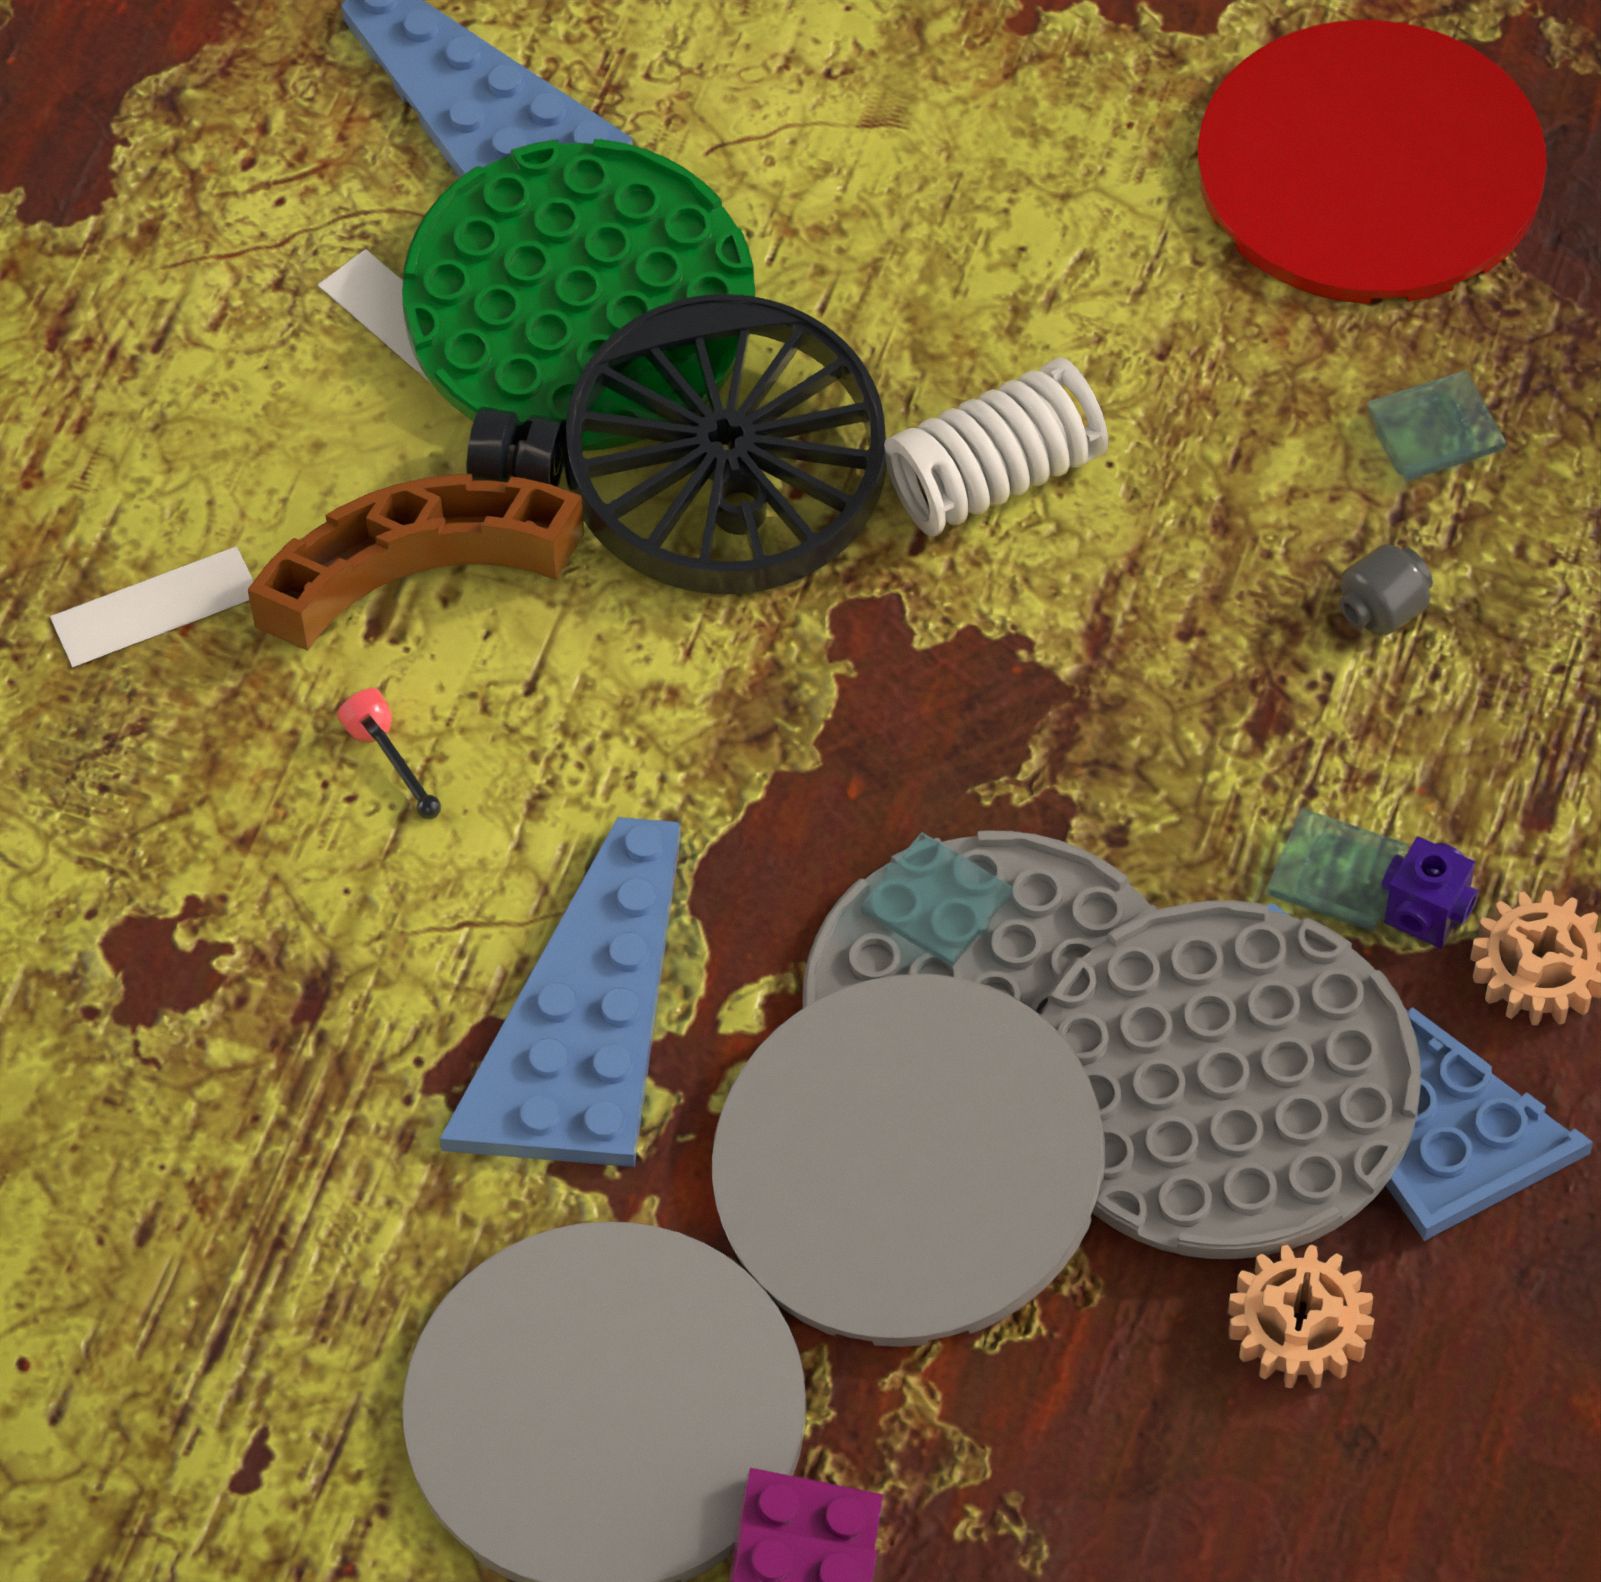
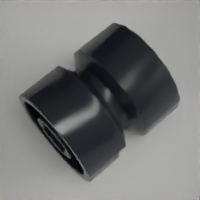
[466,406,566,487]

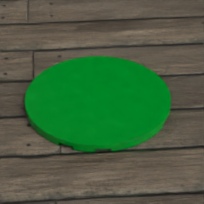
[402,139,755,451]

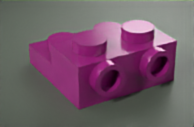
[728,1467,883,1582]

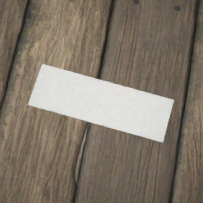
[318,249,433,385]
[50,546,254,667]

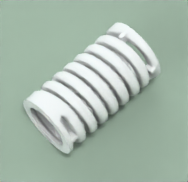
[884,357,1108,537]

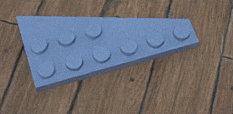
[341,0,633,178]
[440,817,681,1167]
[1268,903,1593,1241]

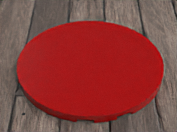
[1197,20,1547,304]

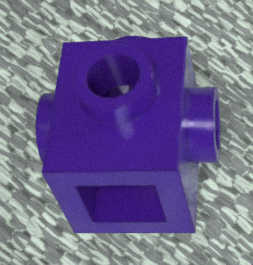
[1381,836,1479,949]

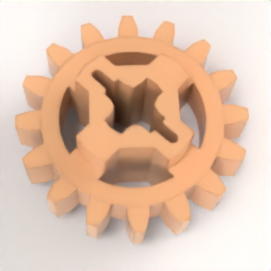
[1470,890,1601,1026]
[1228,1245,1374,1388]

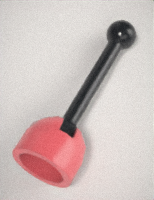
[337,688,441,820]

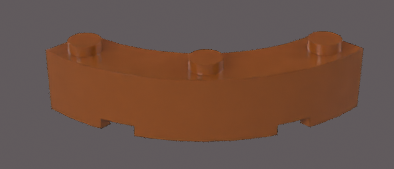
[248,474,585,651]

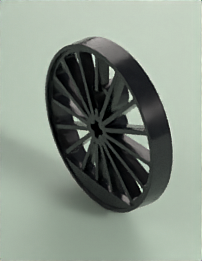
[563,294,887,594]

